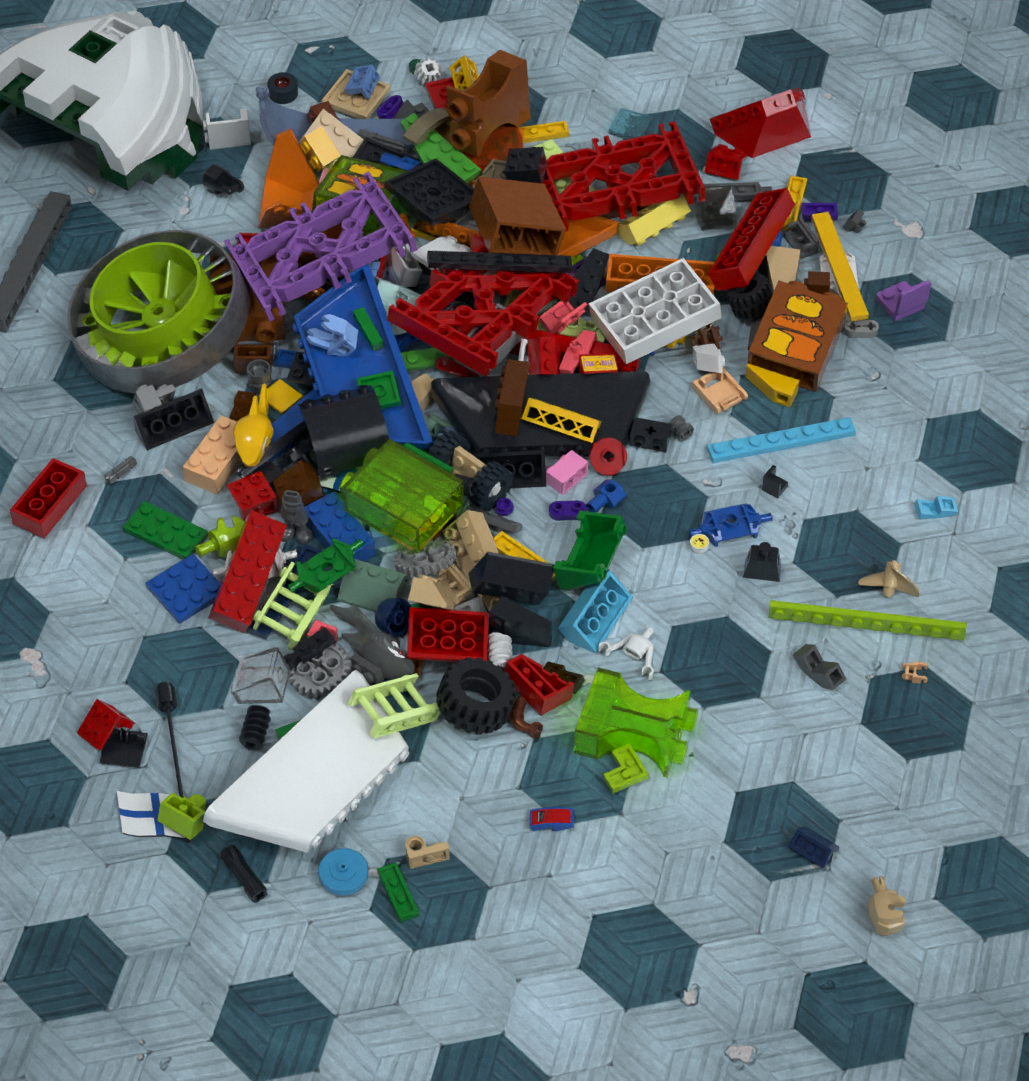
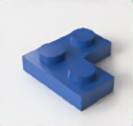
[380,152,421,173]

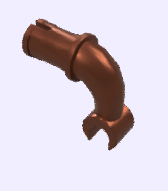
[509,696,543,739]

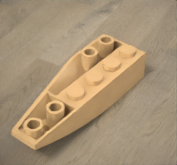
[442,510,500,611]

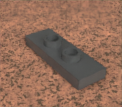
[464,506,522,533]

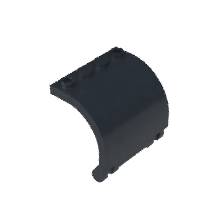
[298,385,394,481]

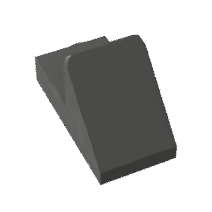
[393,99,429,119]

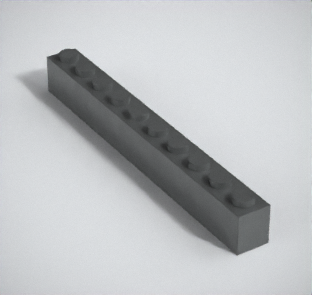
[0,191,72,333]

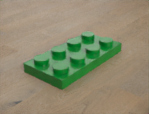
[123,501,208,559]

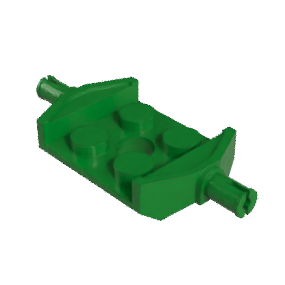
[288,538,364,593]

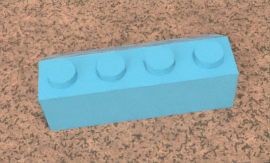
[558,570,633,653]

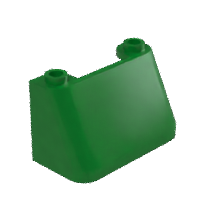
[553,511,627,590]

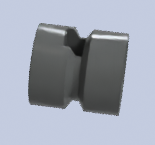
[247,359,272,394]

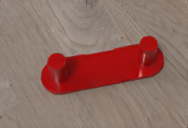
[435,356,479,377]

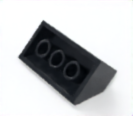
[468,552,554,605]

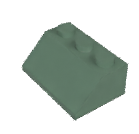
[337,559,406,612]

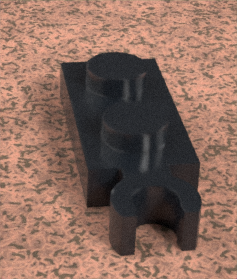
[282,627,336,670]

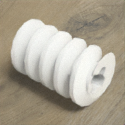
[487,633,513,672]

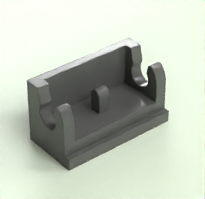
[784,218,819,259]

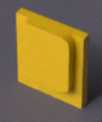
[259,379,303,415]

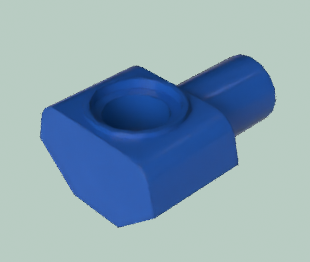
[586,479,627,513]

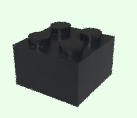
[504,147,547,184]

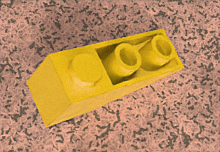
[746,364,799,407]

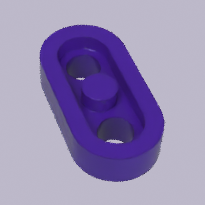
[377,95,404,119]
[549,500,587,521]

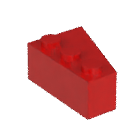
[505,654,575,716]

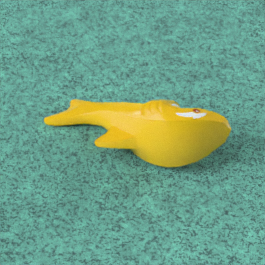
[233,384,273,467]

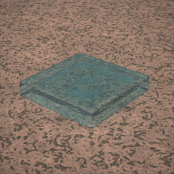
[608,108,653,139]

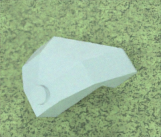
[374,277,421,336]

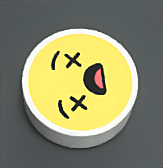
[690,534,709,553]

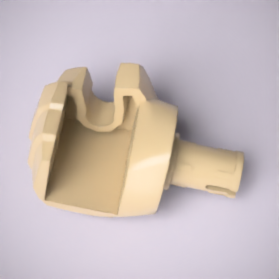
[868,876,906,936]

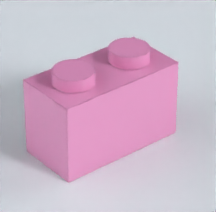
[546,450,588,495]

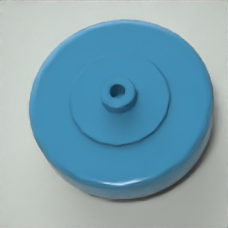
[318,848,369,896]

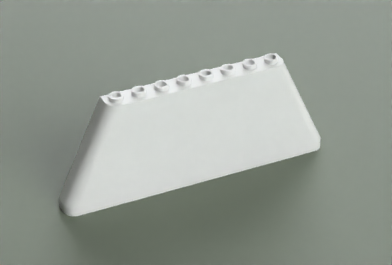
[203,670,409,853]

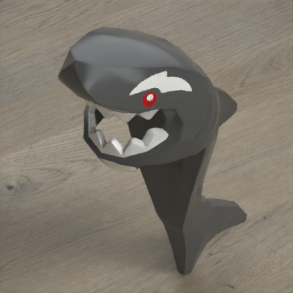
[330,605,414,679]

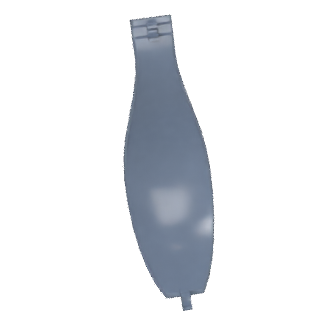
[256,87,450,168]

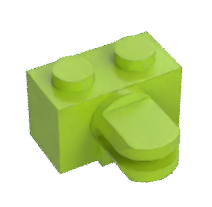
[157,792,206,840]

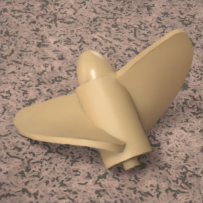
[858,560,920,598]

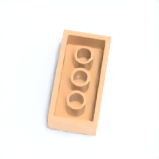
[183,415,242,494]

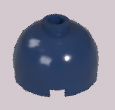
[375,598,411,637]

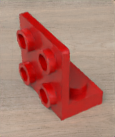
[705,144,748,180]
[227,471,278,522]
[77,699,135,751]

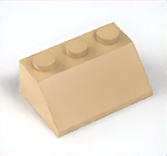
[408,575,456,610]

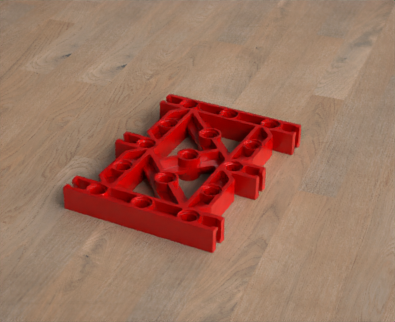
[543,121,706,232]
[387,231,579,376]

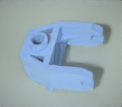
[306,314,358,357]

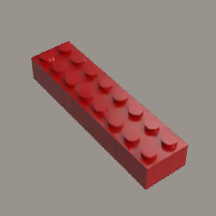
[708,188,795,291]

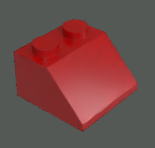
[527,337,561,375]

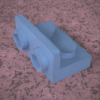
[345,65,380,99]

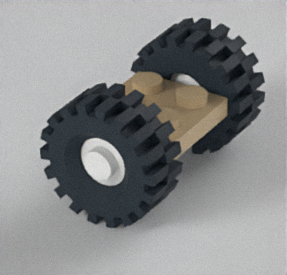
[427,430,514,511]

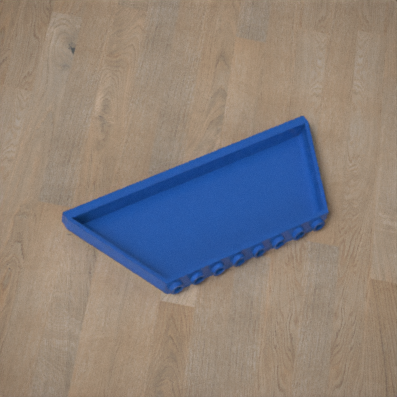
[292,263,433,450]

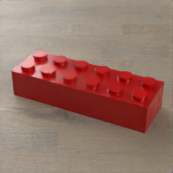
[208,510,287,633]

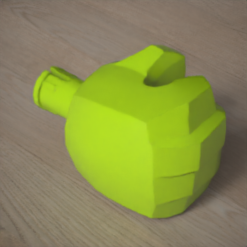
[195,517,244,558]

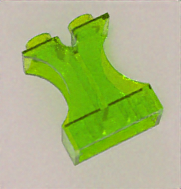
[574,667,699,778]

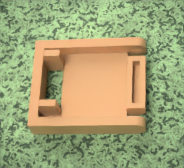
[692,366,748,414]

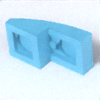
[914,496,959,519]

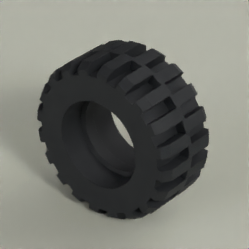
[436,657,516,735]

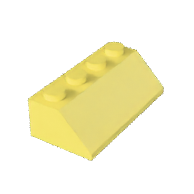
[616,194,691,246]

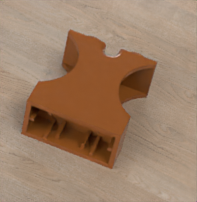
[446,50,531,157]

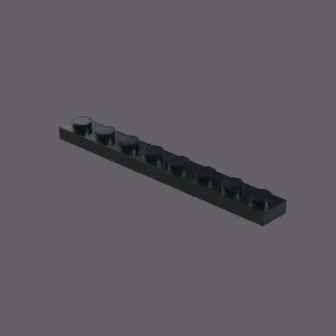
[427,251,573,273]

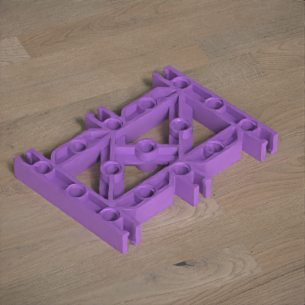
[224,171,418,321]

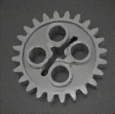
[394,539,457,578]
[287,644,352,699]

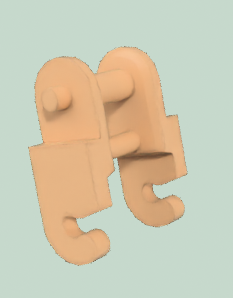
[902,661,928,683]

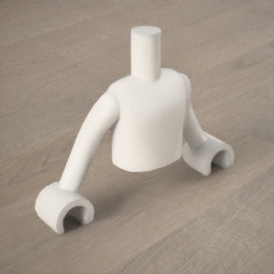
[598,627,654,680]

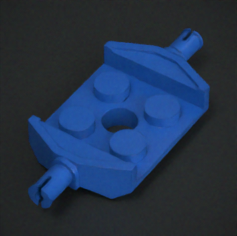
[689,503,773,547]

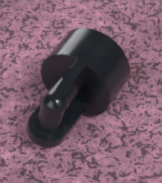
[203,164,244,195]

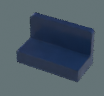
[788,826,839,868]

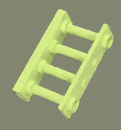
[253,562,332,650]
[348,673,440,739]

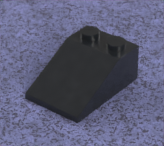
[489,596,552,647]

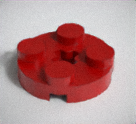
[589,437,627,475]

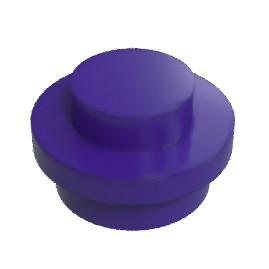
[495,498,514,516]

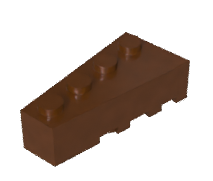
[495,359,530,436]

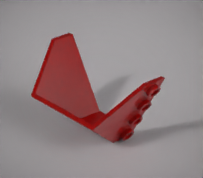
[710,87,811,158]

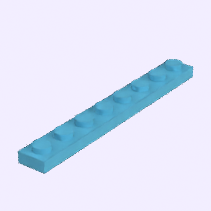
[707,417,856,464]

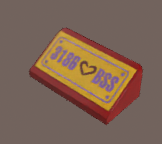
[579,353,618,374]

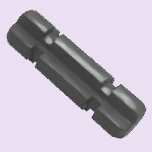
[104,456,137,484]

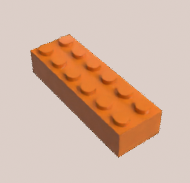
[606,254,715,295]

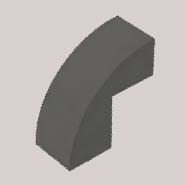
[793,644,846,690]

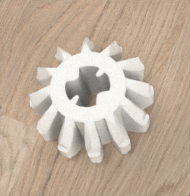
[414,57,443,85]

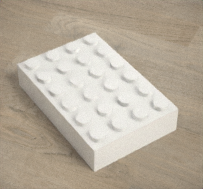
[589,258,721,364]

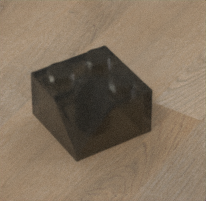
[696,185,736,231]

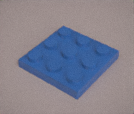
[145,554,221,624]

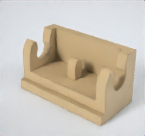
[435,563,474,606]

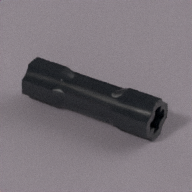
[220,845,268,902]

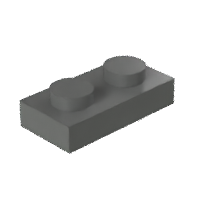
[350,653,384,685]

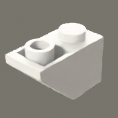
[693,344,725,373]

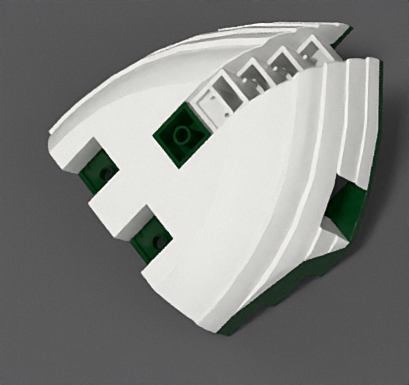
[0,11,203,191]

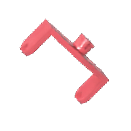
[559,330,599,374]

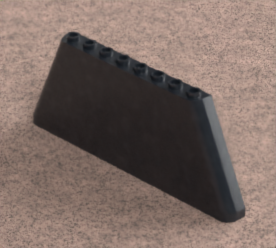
[430,371,651,457]

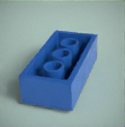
[305,492,376,562]

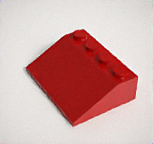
[407,607,489,662]

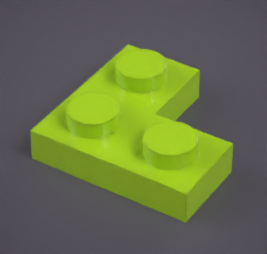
[603,743,649,794]

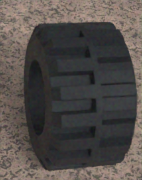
[726,274,773,319]

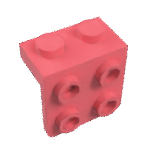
[539,300,588,334]

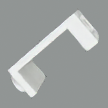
[203,108,251,150]

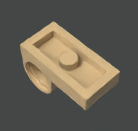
[406,836,450,869]

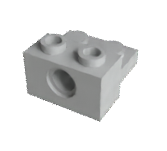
[133,384,176,414]

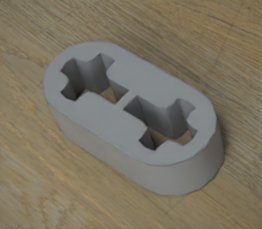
[844,320,879,338]

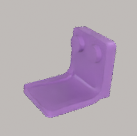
[876,280,932,321]

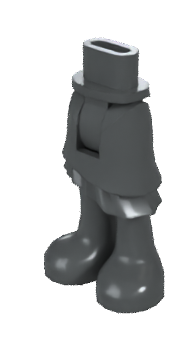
[280,490,313,545]

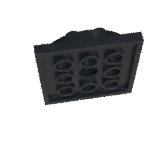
[384,158,474,226]

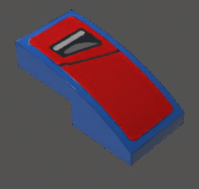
[530,807,574,831]

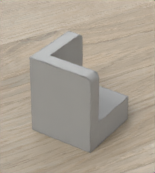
[455,596,487,612]

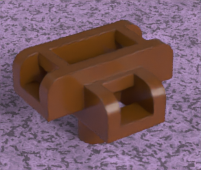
[690,323,723,349]

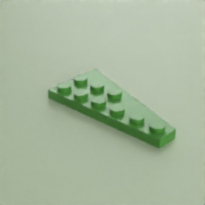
[401,113,482,183]

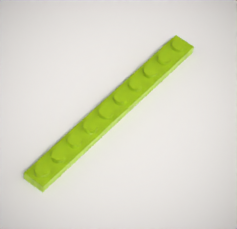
[768,600,967,640]

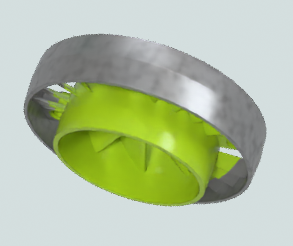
[67,230,250,393]

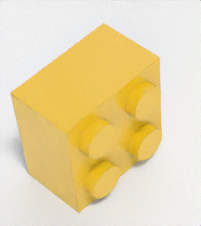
[299,126,341,172]

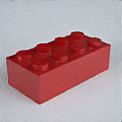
[10,458,87,539]

